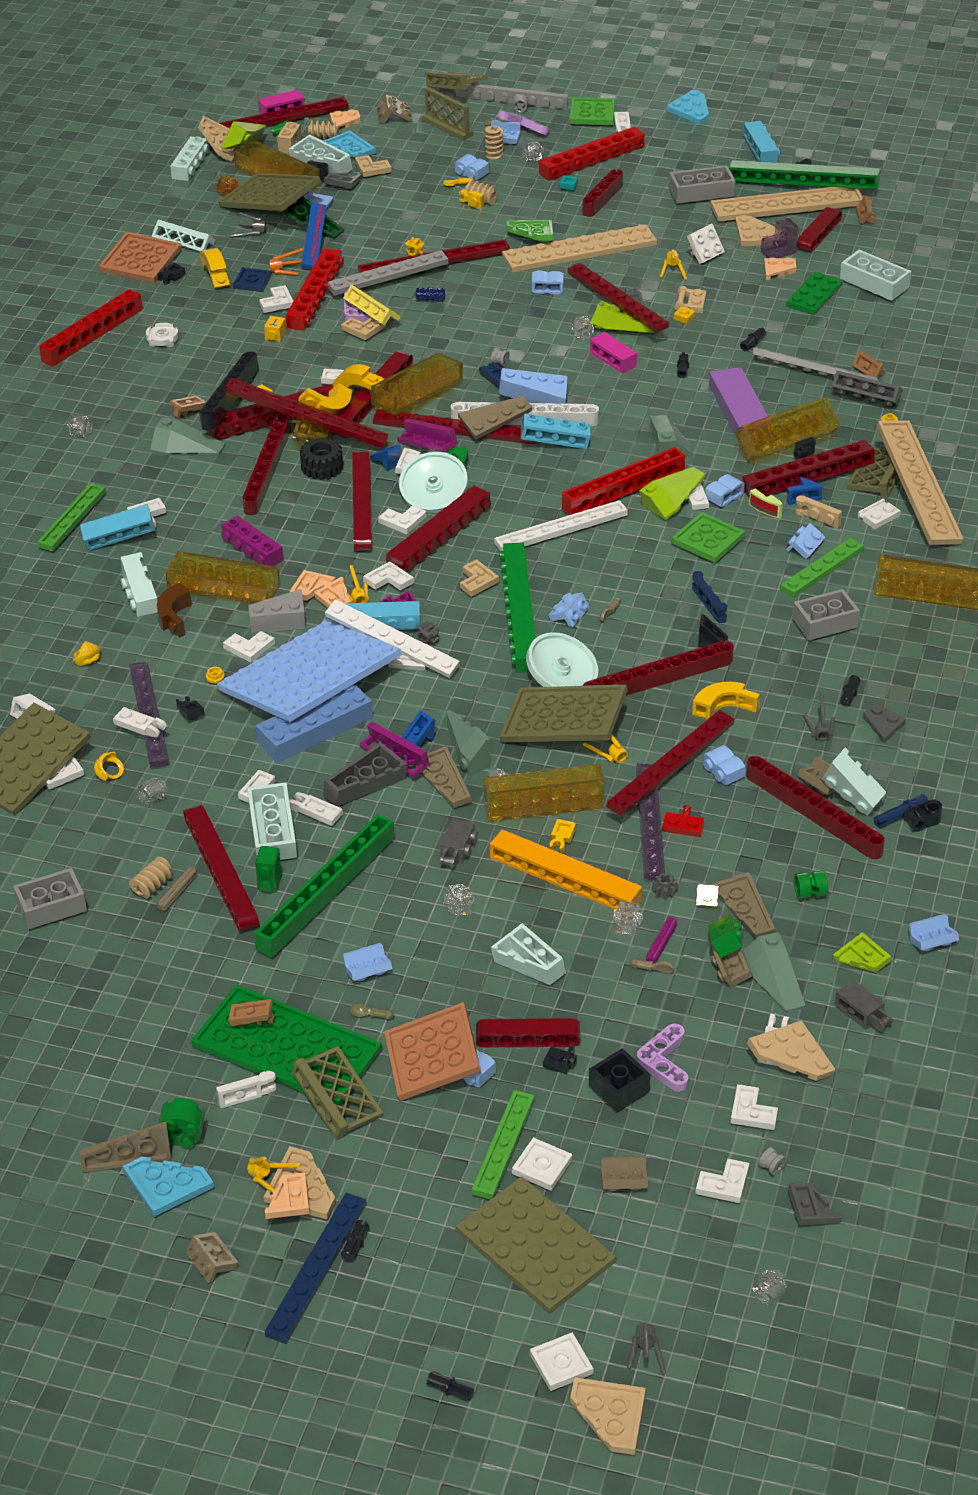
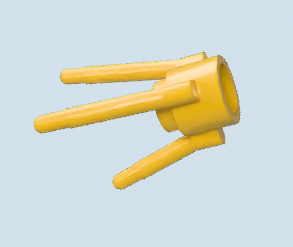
[660,249,687,280]
[347,565,370,603]
[583,734,628,763]
[247,1156,300,1193]

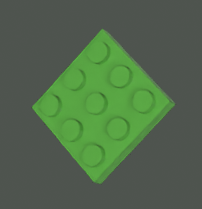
[570,97,615,126]
[671,512,745,563]

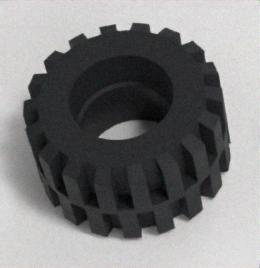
[300,438,343,480]

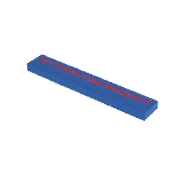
[301,202,327,270]

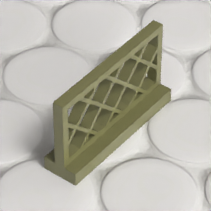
[425,71,488,90]
[422,87,473,141]
[847,448,899,498]
[292,1046,383,1140]

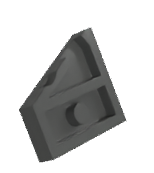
[324,173,362,189]
[863,703,906,743]
[788,1183,842,1225]

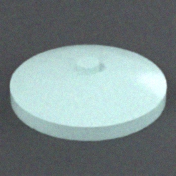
[399,452,468,513]
[526,633,598,687]

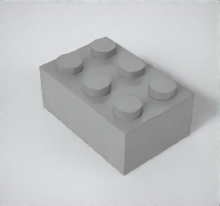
[792,589,860,641]
[13,868,87,929]

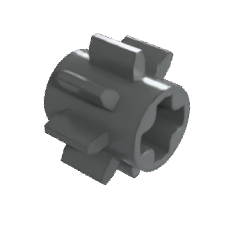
[417,621,439,645]
[652,873,678,898]

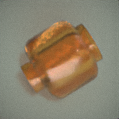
[217,175,239,196]

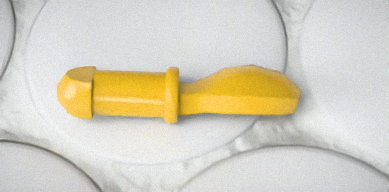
[443,177,474,186]

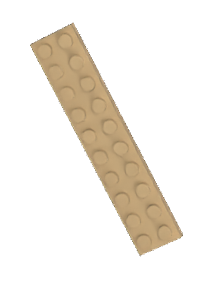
[710,187,863,222]
[502,225,657,273]
[876,421,963,545]

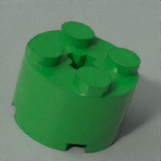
[158,1098,205,1149]

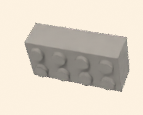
[669,165,735,204]

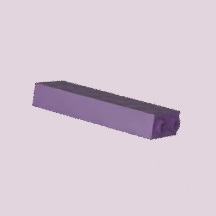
[709,367,772,442]

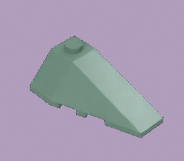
[650,415,692,457]
[150,417,225,456]
[447,710,490,776]
[743,932,806,1013]

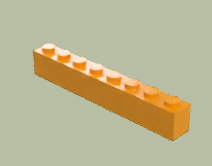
[490,830,642,916]

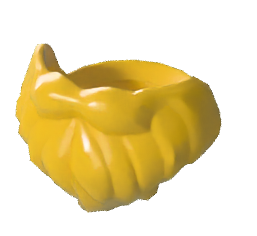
[73,641,100,666]
[94,752,124,781]

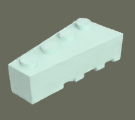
[289,134,352,173]

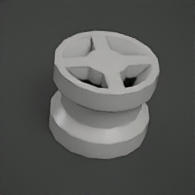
[513,94,528,113]
[491,348,510,367]
[759,1147,787,1176]

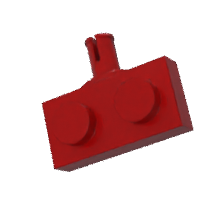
[662,805,704,837]

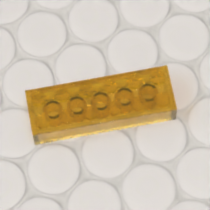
[234,140,320,186]
[371,352,463,415]
[735,396,841,463]
[165,551,280,604]
[874,554,978,611]
[484,764,604,822]

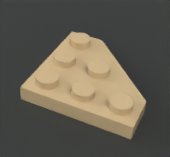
[198,116,238,162]
[735,215,787,246]
[747,1020,836,1081]
[264,1146,335,1220]
[570,1377,646,1455]

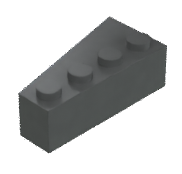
[323,742,407,806]

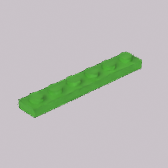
[37,483,106,551]
[780,538,864,598]
[472,1090,535,1200]

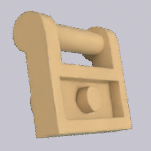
[675,286,706,313]

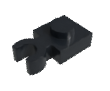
[157,262,186,283]
[176,696,205,720]

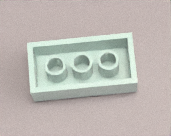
[840,250,911,301]
[247,783,297,860]

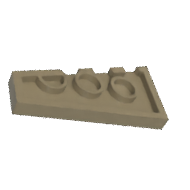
[458,396,532,440]
[413,746,472,808]
[711,872,776,939]
[79,1121,171,1173]

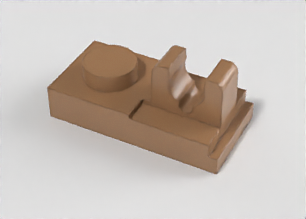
[856,196,877,224]
[852,350,886,377]
[170,395,206,418]
[228,999,274,1026]

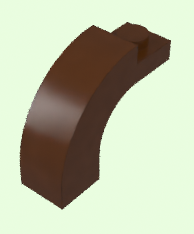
[157,582,191,638]

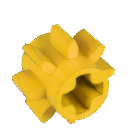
[405,237,424,256]

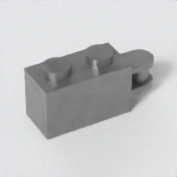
[440,818,478,868]
[835,980,893,1032]

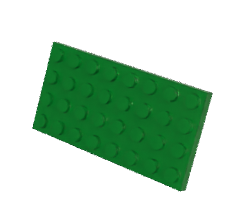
[191,984,382,1106]

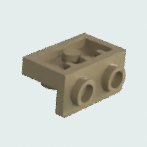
[186,1232,238,1283]

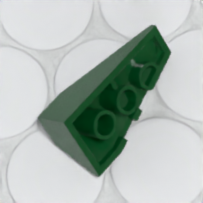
[282,196,344,239]

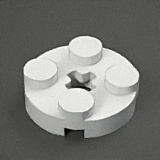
[146,323,178,347]

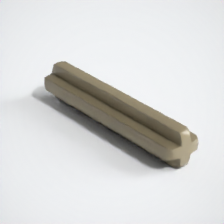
[156,866,197,911]

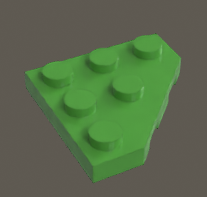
[506,220,553,242]

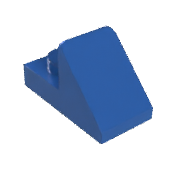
[370,444,401,471]
[786,477,823,505]
[402,710,435,747]

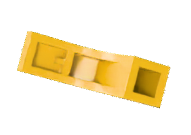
[199,248,230,290]
[332,364,384,393]
[298,383,352,415]
[692,682,760,719]

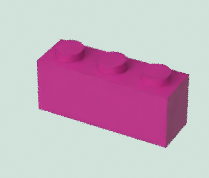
[258,90,305,114]
[590,332,637,374]

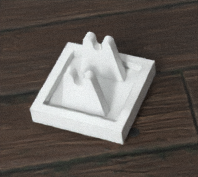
[687,224,725,264]

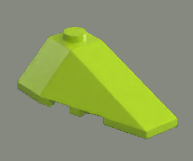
[221,121,266,150]
[590,300,655,333]
[639,467,705,520]

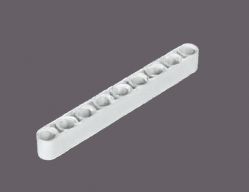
[451,402,599,427]

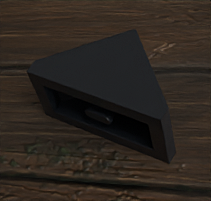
[698,614,728,647]

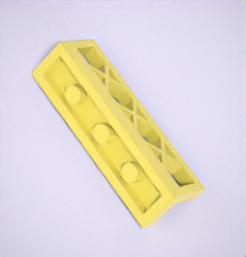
[344,285,401,325]

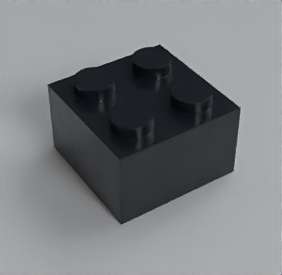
[589,1048,651,1112]

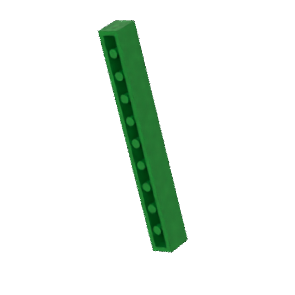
[729,160,880,189]
[500,542,536,673]
[254,814,395,958]

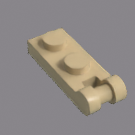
[795,495,842,528]

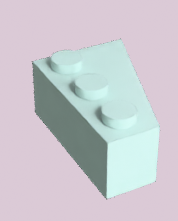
[121,552,157,617]
[821,747,886,816]
[491,923,566,985]

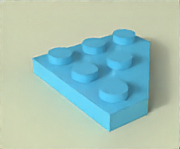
[666,89,709,125]
[324,131,376,157]
[122,1156,214,1217]

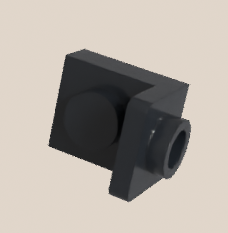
[793,437,816,460]
[543,1045,577,1074]

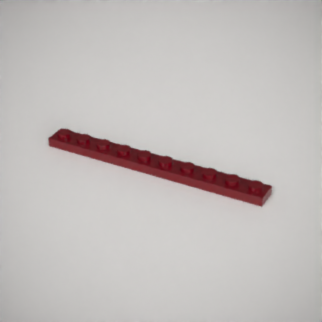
[219,97,349,129]
[358,239,510,273]
[567,263,669,333]
[224,378,389,449]
[373,409,537,445]
[606,710,735,817]

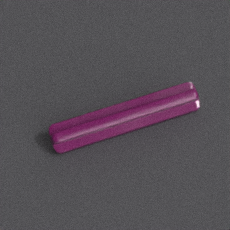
[646,917,677,964]

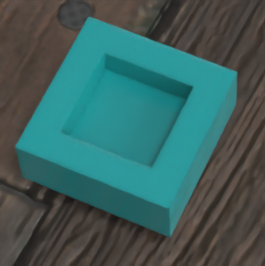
[560,175,578,190]

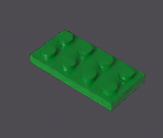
[786,272,843,315]

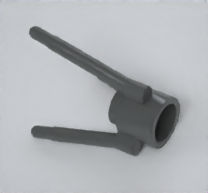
[229,212,266,238]
[804,692,835,741]
[627,1323,666,1375]

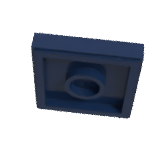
[233,267,272,292]

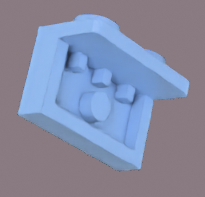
[491,120,520,145]
[786,523,825,559]
[548,592,590,627]
[909,914,959,951]
[343,943,392,981]

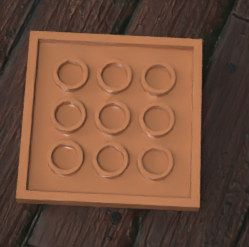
[99,232,182,283]
[384,1002,481,1101]

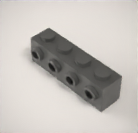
[832,371,903,407]

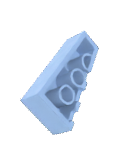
[499,368,567,404]

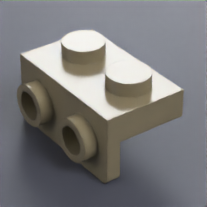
[797,757,837,795]
[711,946,753,987]
[601,1156,648,1191]

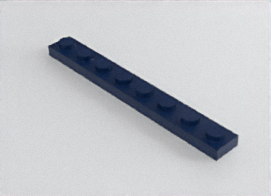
[265,1193,367,1344]

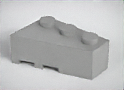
[248,589,305,633]

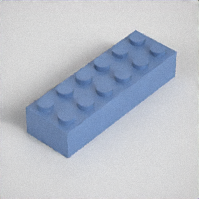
[255,684,373,763]

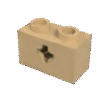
[277,122,301,154]

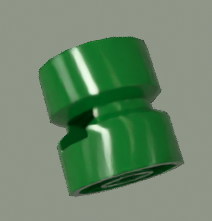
[794,870,828,899]

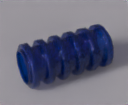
[416,287,445,302]

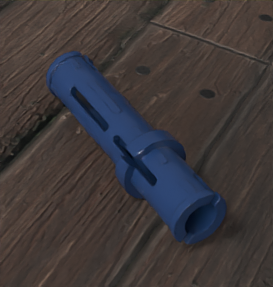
[873,794,928,828]

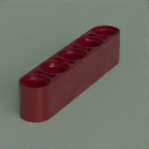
[582,169,623,217]
[797,207,842,252]
[476,1018,581,1048]

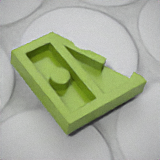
[833,932,891,973]

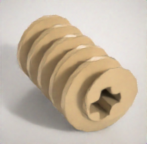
[308,120,339,140]
[485,126,504,159]
[464,179,497,205]
[129,856,172,899]

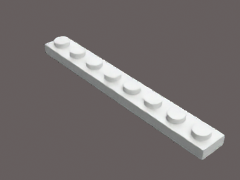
[494,500,628,551]
[325,599,460,678]

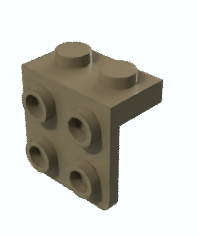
[377,94,413,124]

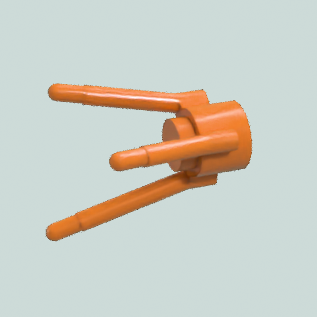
[270,248,303,275]

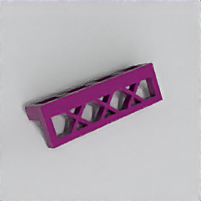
[397,418,458,452]
[359,721,430,779]

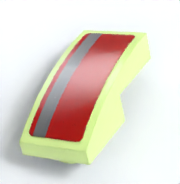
[749,488,783,518]

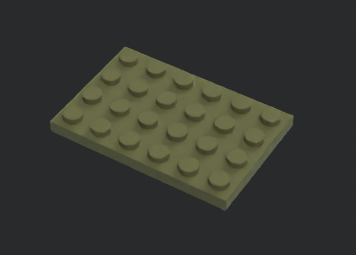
[218,173,321,212]
[500,685,628,743]
[0,702,91,816]
[455,1177,616,1314]

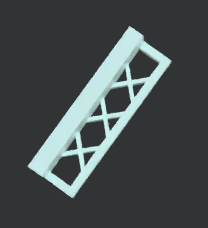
[152,220,215,252]

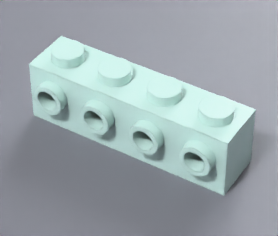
[171,136,209,181]

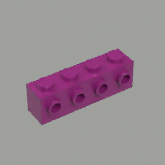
[221,515,284,570]

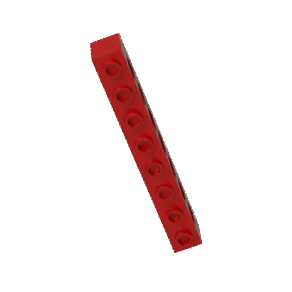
[539,126,645,181]
[286,248,344,331]
[39,289,143,367]
[562,447,685,515]

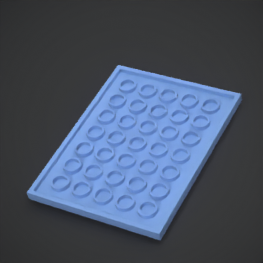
[217,620,402,722]

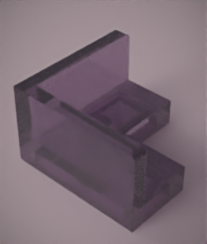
[761,218,798,258]

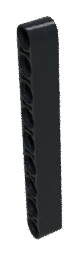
[199,352,259,431]

